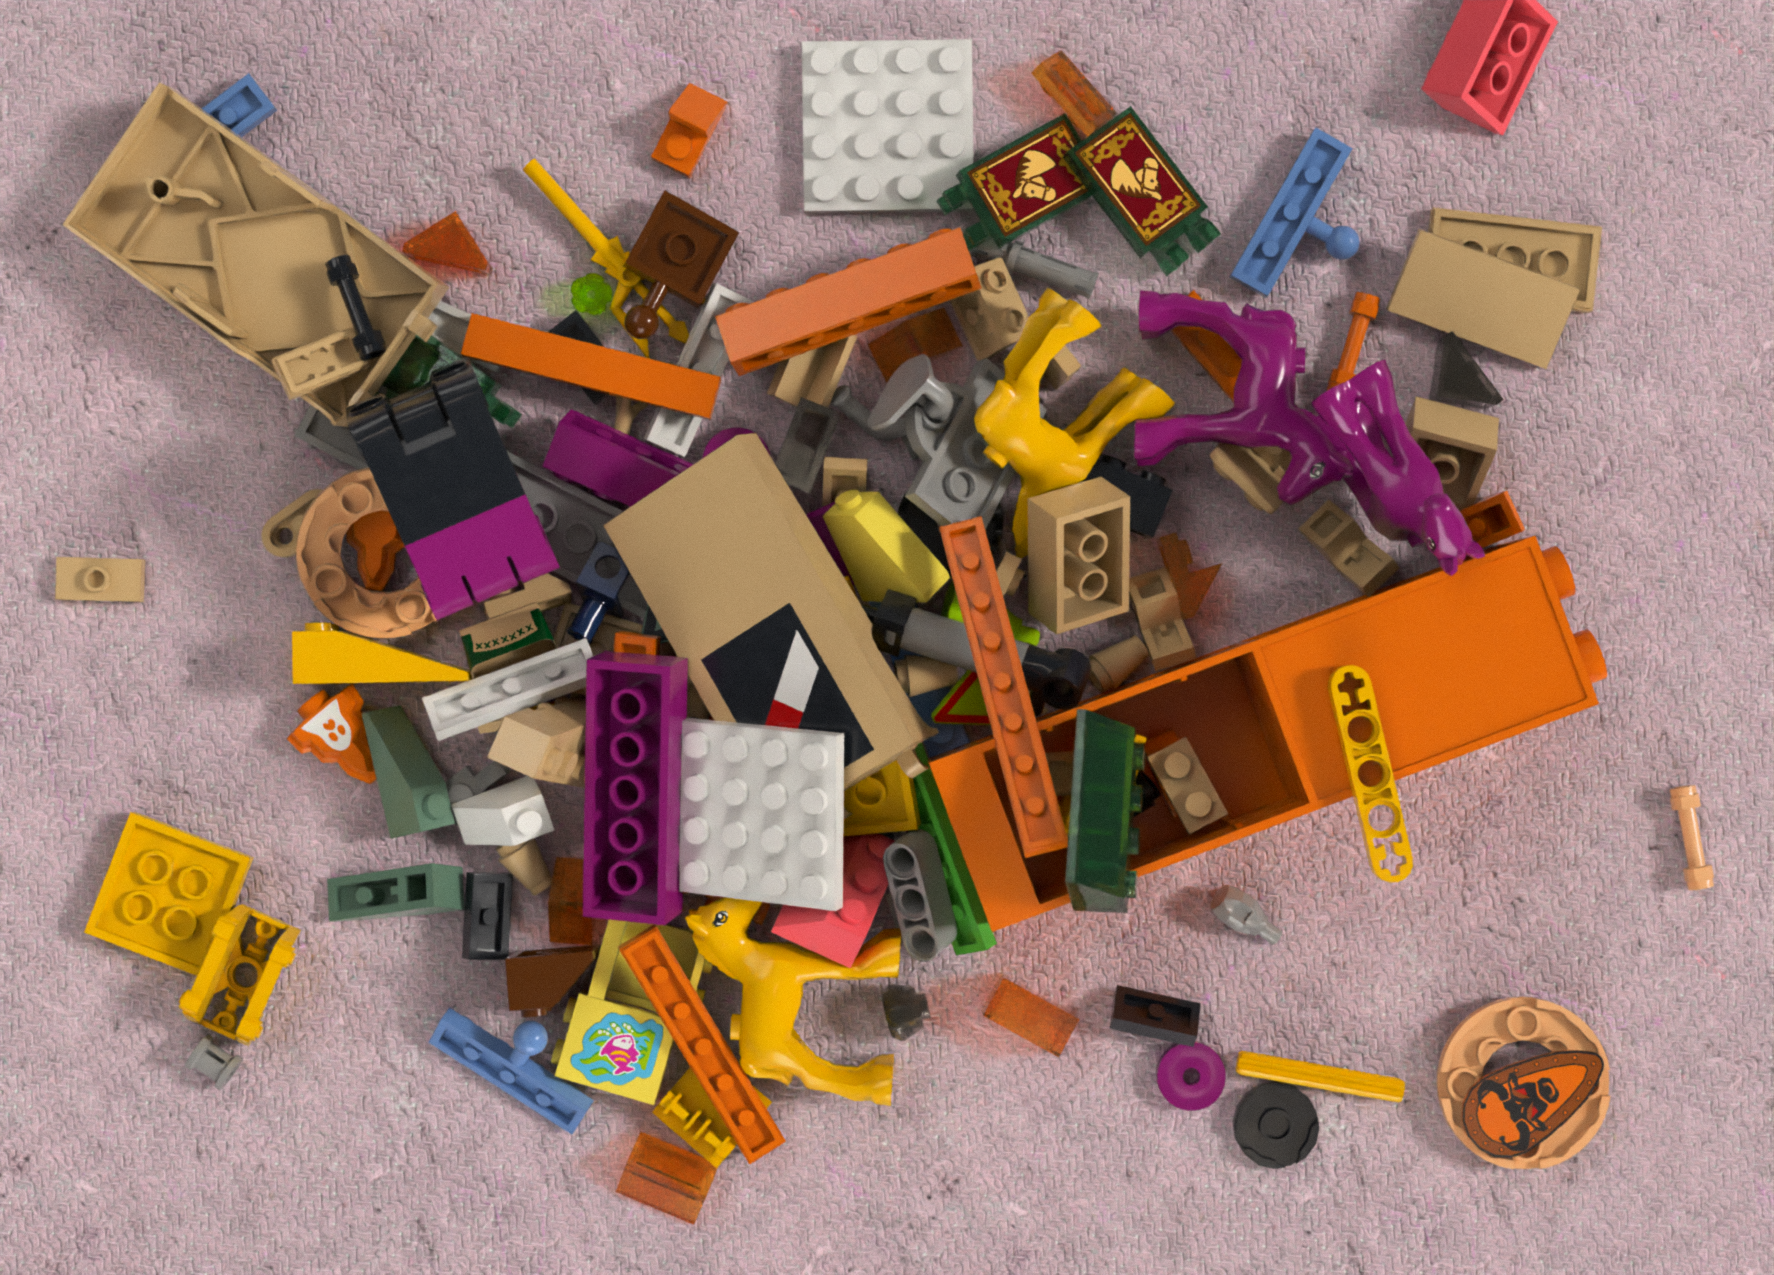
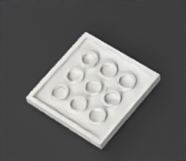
[802,39,974,214]
[679,718,844,911]

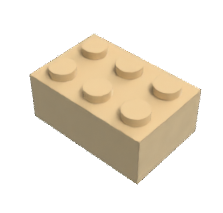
[1028,477,1130,635]

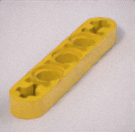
[1328,665,1413,883]

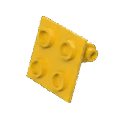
[652,1067,772,1168]

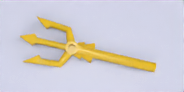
[523,158,705,359]

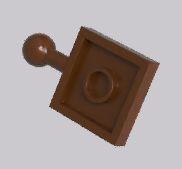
[623,190,740,339]

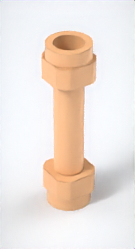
[1670,785,1714,890]

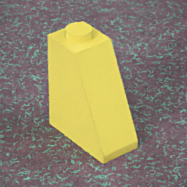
[822,489,950,603]

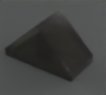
[1429,331,1504,409]

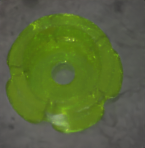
[570,273,613,315]

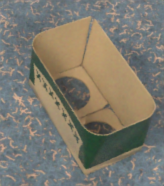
[459,602,558,679]

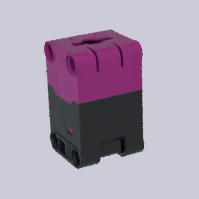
[345,357,560,620]

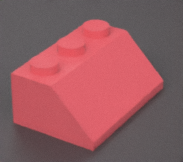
[1421,0,1558,136]
[771,833,895,968]

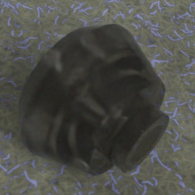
[881,984,931,1042]

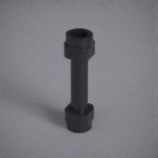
[325,255,386,361]

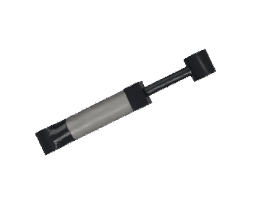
[860,589,1091,716]

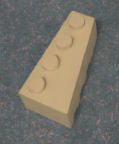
[487,694,586,788]

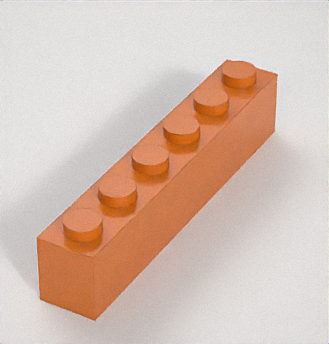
[715,227,982,376]

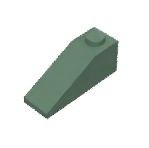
[361,705,455,839]
[327,863,465,922]

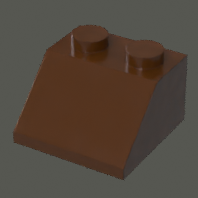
[505,944,601,1018]

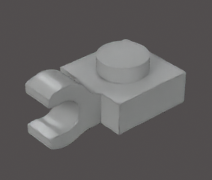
[445,761,510,826]

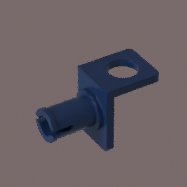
[567,542,630,644]

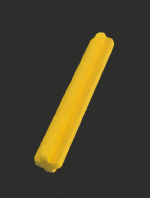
[1235,1051,1405,1102]

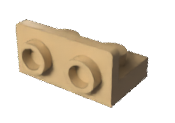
[950,258,1029,361]

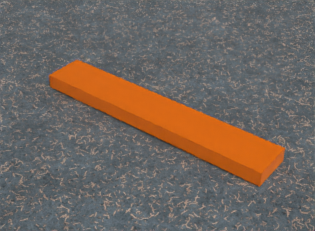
[460,313,722,420]
[618,924,786,1164]

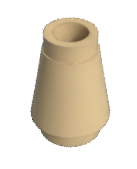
[1089,635,1149,693]
[894,655,958,697]
[496,838,554,896]

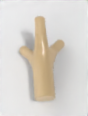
[614,396,648,435]

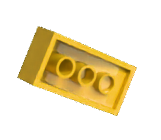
[292,622,473,684]

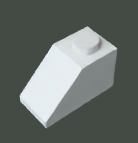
[451,776,555,846]

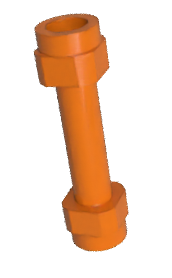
[1326,292,1381,391]

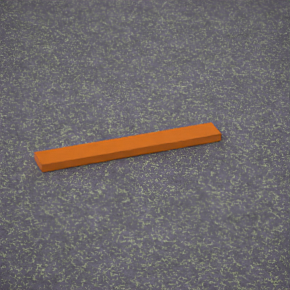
[939,516,1070,858]

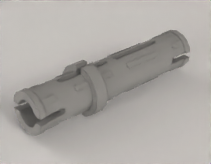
[970,230,1099,299]

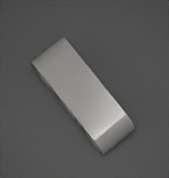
[883,829,957,962]

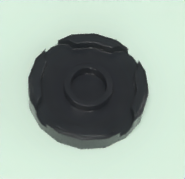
[1232,1081,1320,1169]

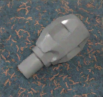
[1210,885,1282,945]

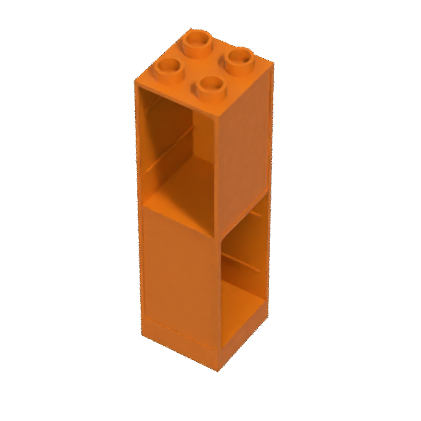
[928,536,1607,932]

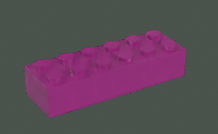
[583,651,688,925]

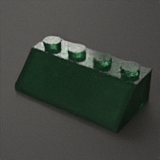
[1065,709,1145,913]

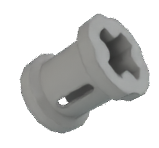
[185,1034,243,1090]

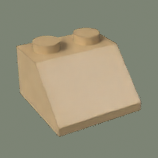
[1405,396,1499,510]

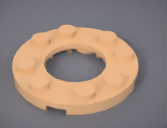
[296,467,437,638]
[1436,996,1610,1169]

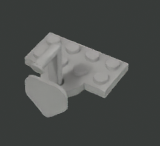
[830,354,1047,530]

